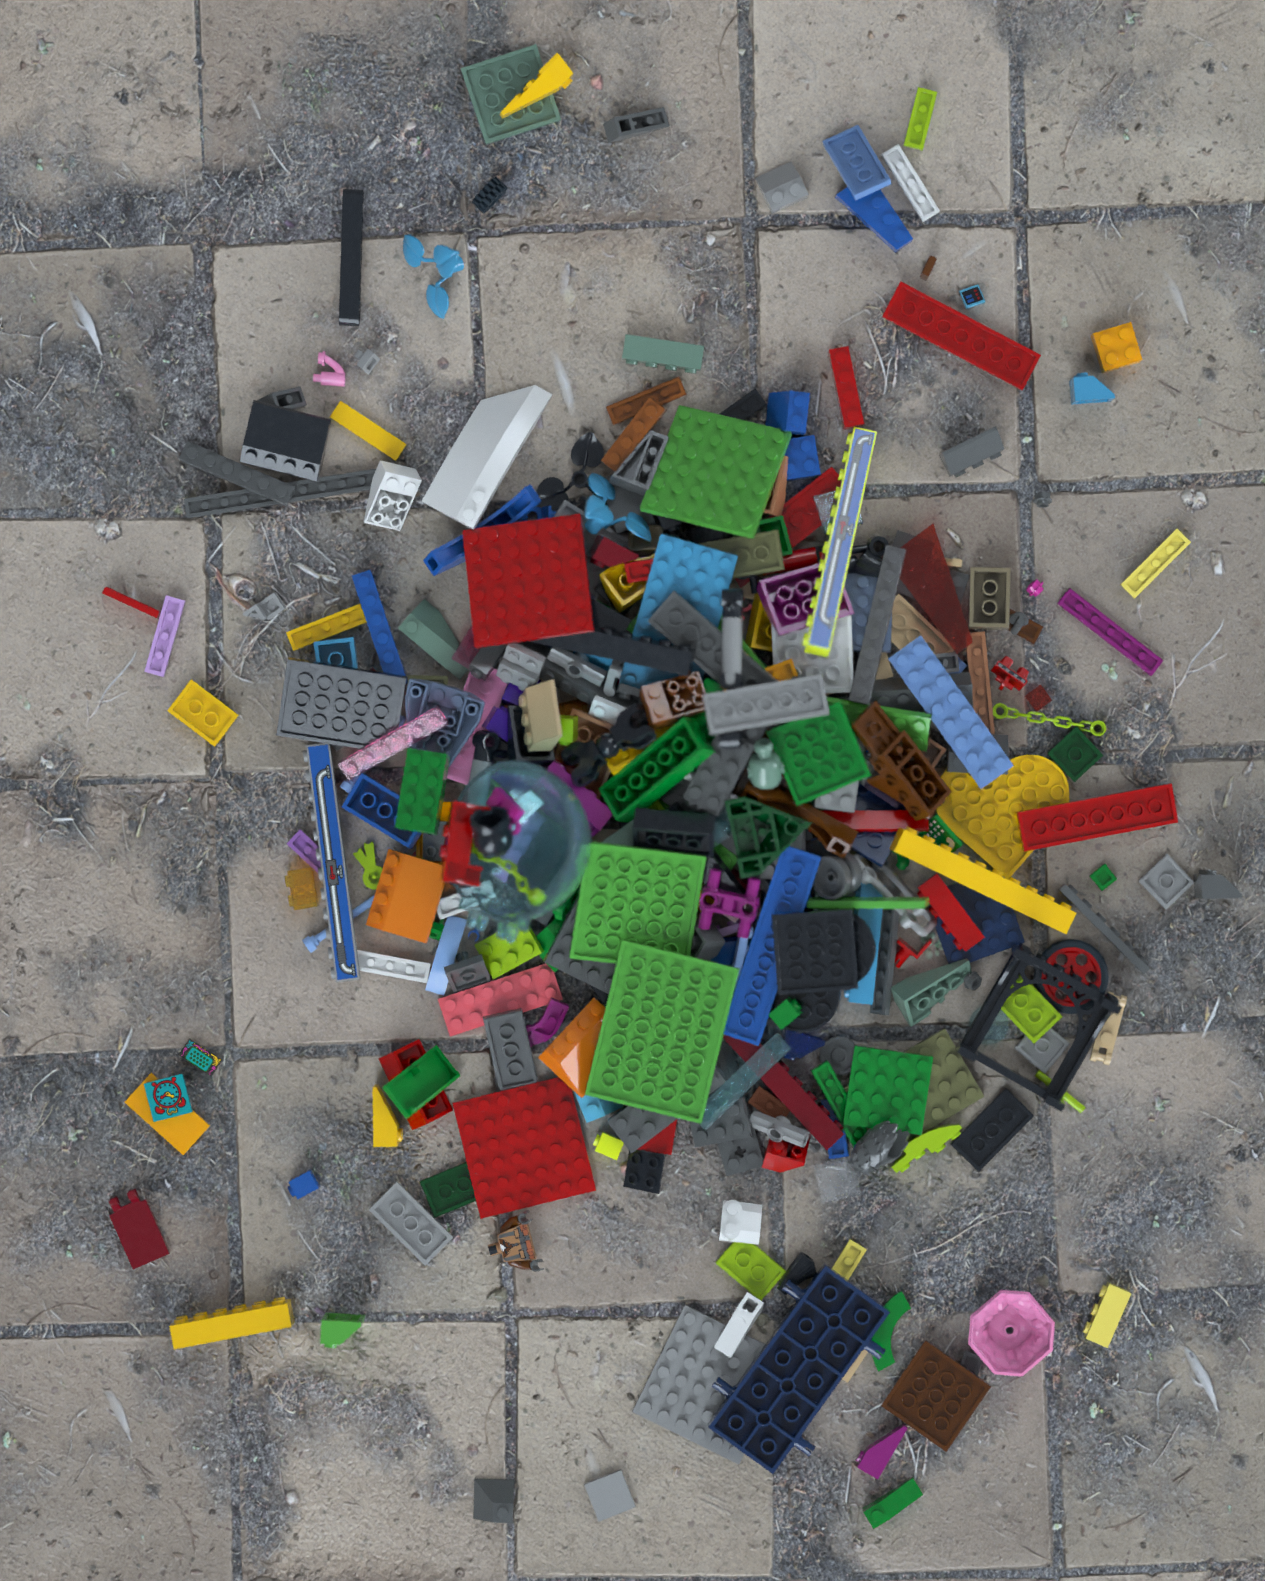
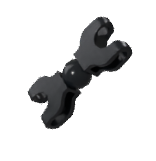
[561,704,656,787]

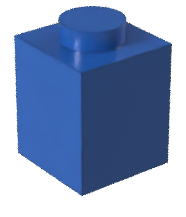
[287,1169,320,1199]

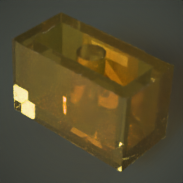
[285,867,319,910]

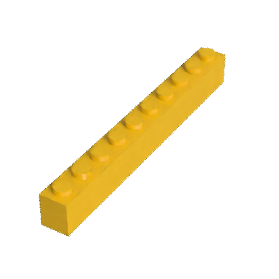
[889,827,1076,934]

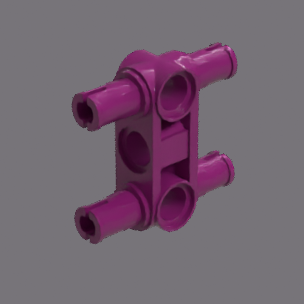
[698,868,761,939]

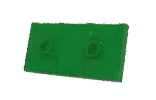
[382,1045,460,1119]

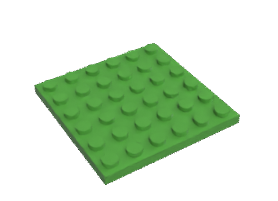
[640,405,792,539]
[569,841,706,964]

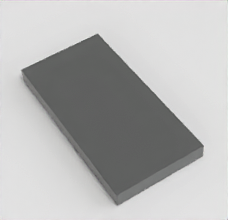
[483,1008,538,1091]

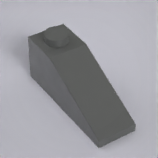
[603,107,669,143]

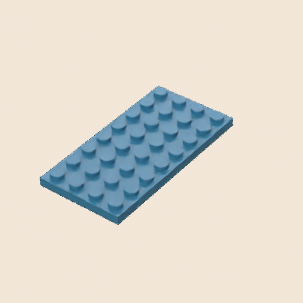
[619,533,738,689]

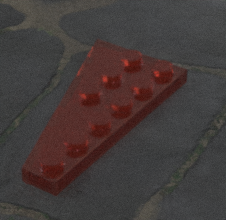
[900,523,973,654]

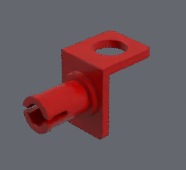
[894,937,933,968]

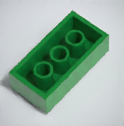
[395,748,450,835]

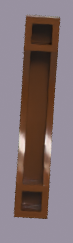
[740,780,858,859]

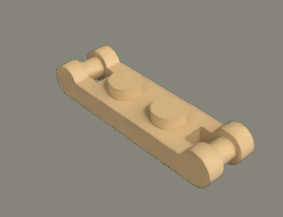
[1090,992,1127,1065]

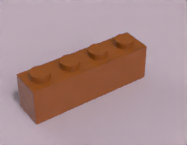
[601,397,667,472]

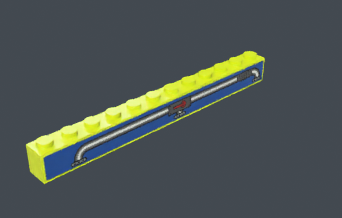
[802,427,877,658]

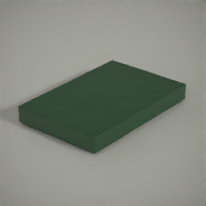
[419,1162,476,1218]

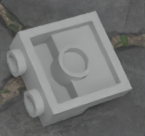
[496,643,546,691]

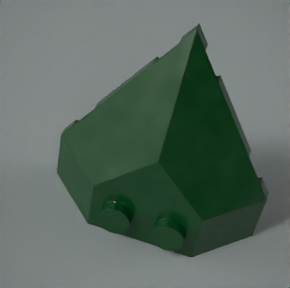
[725,797,812,878]

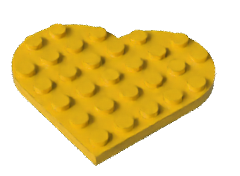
[936,755,1069,879]

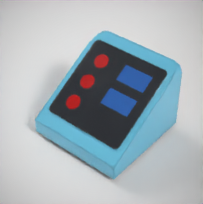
[959,284,985,310]

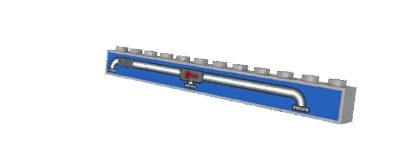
[303,743,361,982]

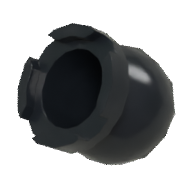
[470,806,513,858]

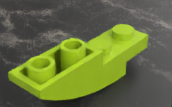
[890,1124,962,1173]

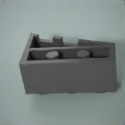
[610,430,669,496]

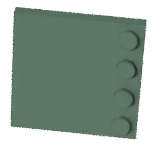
[461,44,561,145]

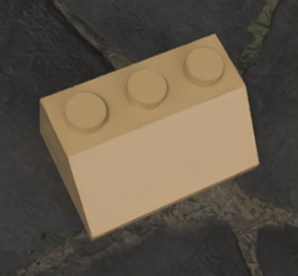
[519,680,562,751]

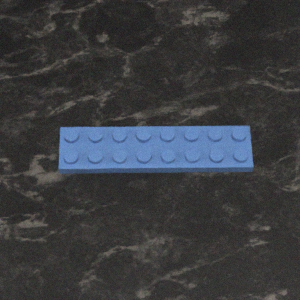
[888,635,1014,789]

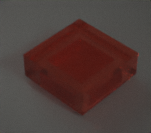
[1024,684,1052,712]

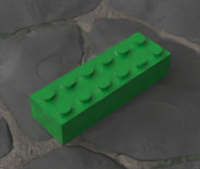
[599,717,715,823]

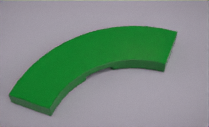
[872,1290,911,1372]

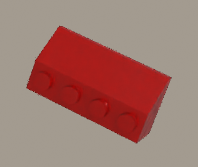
[378,1039,453,1130]

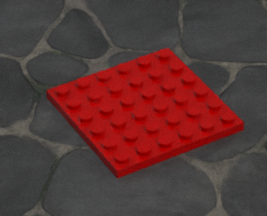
[462,513,594,648]
[452,1077,596,1219]

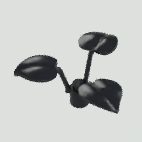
[536,432,607,510]

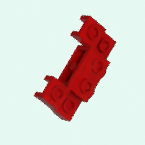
[439,801,491,887]

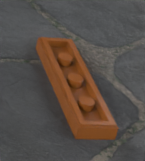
[606,376,687,426]

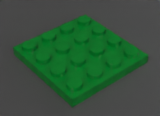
[766,701,871,806]
[843,1045,933,1135]

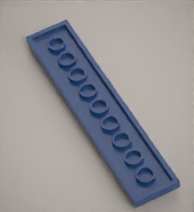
[724,846,822,1046]

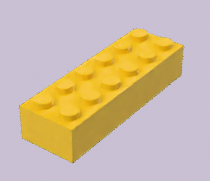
[169,1296,295,1349]

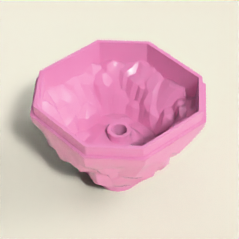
[968,1290,1055,1376]

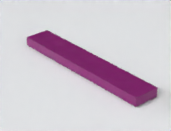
[1057,588,1164,676]

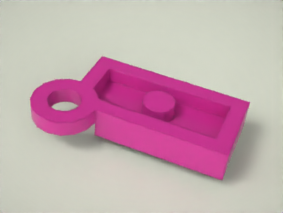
[486,787,525,835]

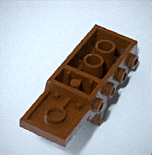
[851,701,952,821]

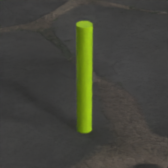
[1035,1070,1086,1113]

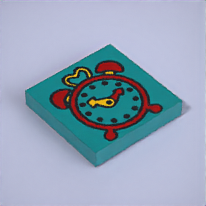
[144,1073,193,1122]

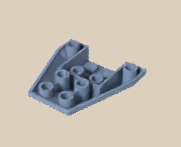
[405,678,485,767]

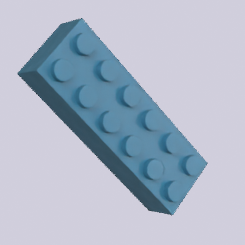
[844,882,885,1005]

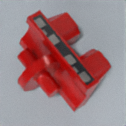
[990,656,1029,691]

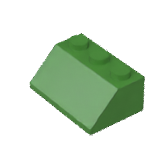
[320,1313,365,1348]

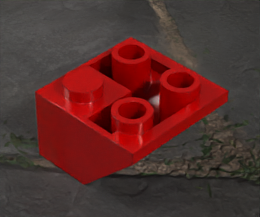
[761,1133,811,1173]

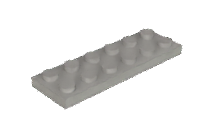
[702,674,829,735]

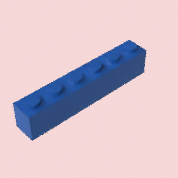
[352,570,408,685]

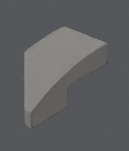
[243,592,287,620]

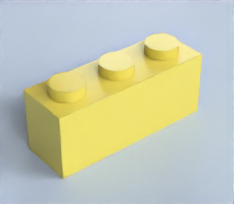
[1083,1282,1131,1348]

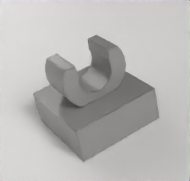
[354,349,380,375]

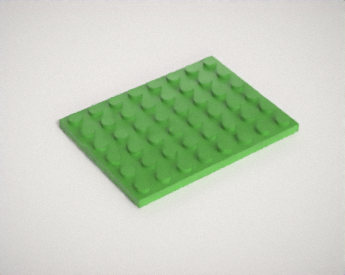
[585,940,740,1124]

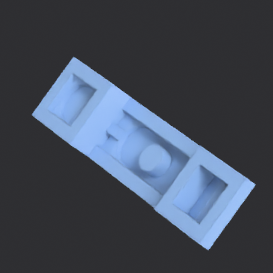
[425,915,467,996]

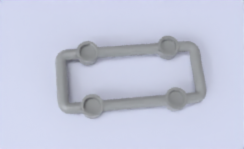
[854,853,937,937]

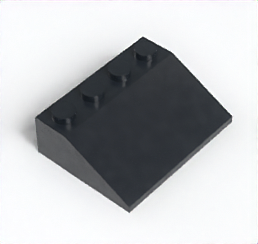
[240,400,331,481]

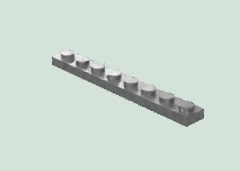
[849,545,906,705]

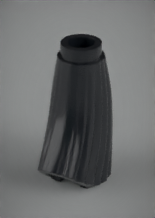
[856,549,883,578]
[777,1252,817,1295]

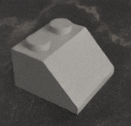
[755,162,809,214]

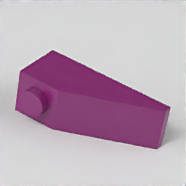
[855,1423,908,1480]

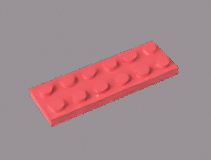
[438,963,563,1037]

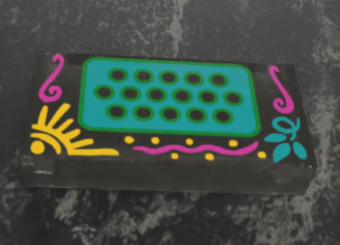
[179,1038,223,1077]

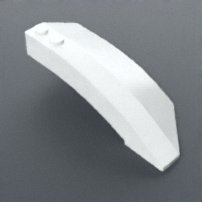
[422,385,552,530]

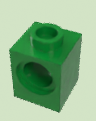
[769,997,802,1030]

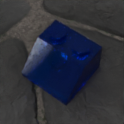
[779,1030,826,1061]

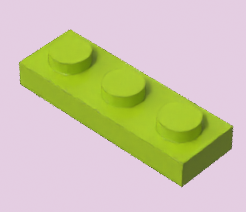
[903,87,937,151]

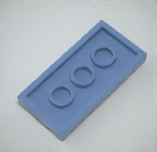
[822,125,892,201]

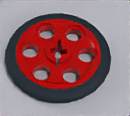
[1034,939,1109,1014]

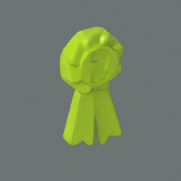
[353,842,383,890]

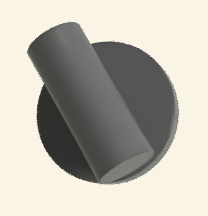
[1009,612,1029,635]

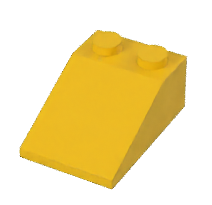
[372,1084,403,1147]

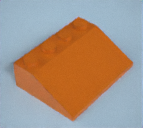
[366,849,445,944]
[538,998,606,1098]

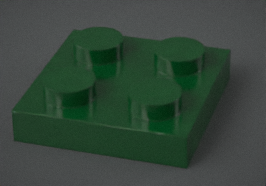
[1047,726,1103,782]

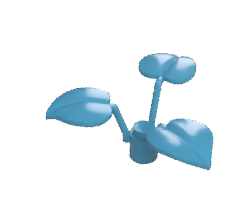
[403,234,464,319]
[585,473,652,542]

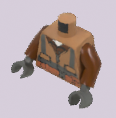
[488,1210,544,1272]

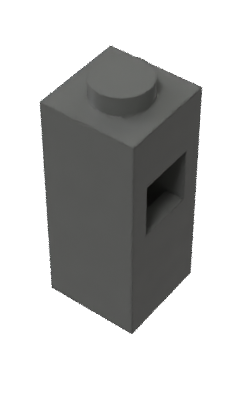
[469,644,508,681]

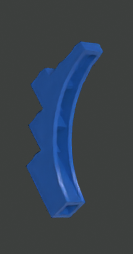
[423,484,541,576]

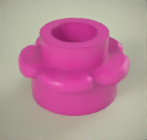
[1026,579,1044,597]

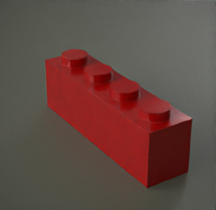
[828,346,864,430]
[917,873,985,952]

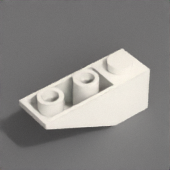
[714,1292,764,1358]

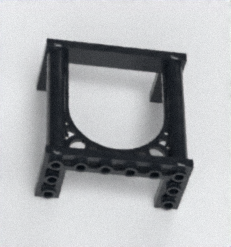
[955,943,1122,1112]

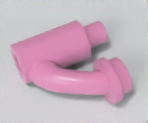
[313,351,346,387]

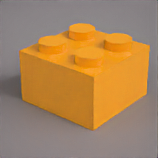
[1091,322,1143,374]

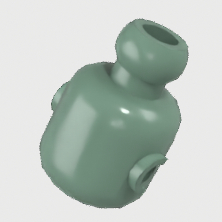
[747,739,784,789]

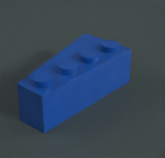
[835,187,913,253]

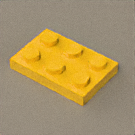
[167,679,239,747]

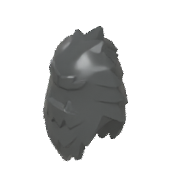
[848,1121,910,1173]

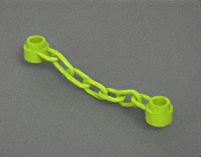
[992,703,1106,736]
[470,838,546,906]

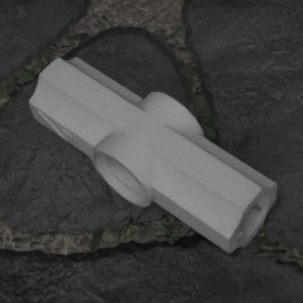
[547,647,608,687]
[749,1110,810,1147]

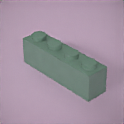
[622,334,704,374]

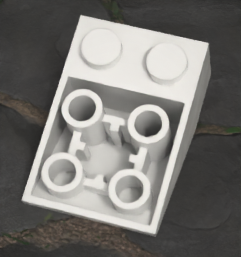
[364,460,422,531]

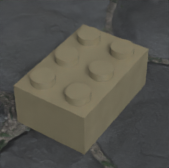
[969,567,1011,630]

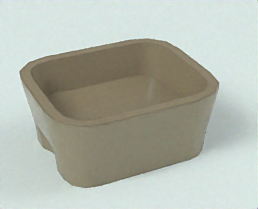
[628,525,663,557]

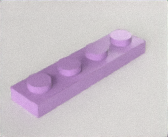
[144,595,186,677]

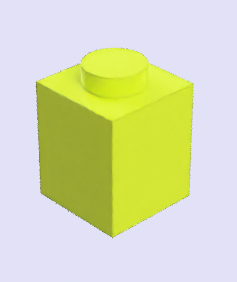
[593,1131,624,1160]

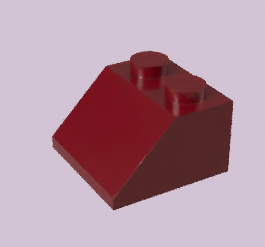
[587,535,639,568]

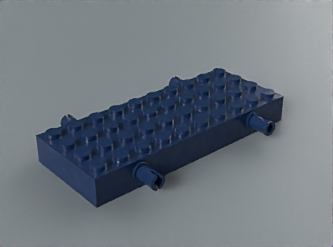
[708,1263,890,1474]

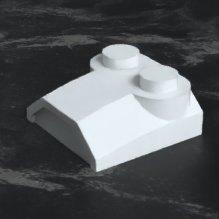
[719,1200,762,1245]

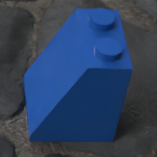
[765,391,810,437]

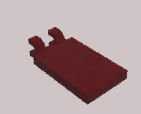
[108,1188,170,1270]

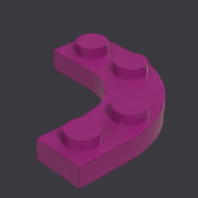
[526,997,569,1047]

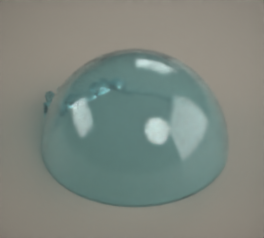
[453,760,591,943]

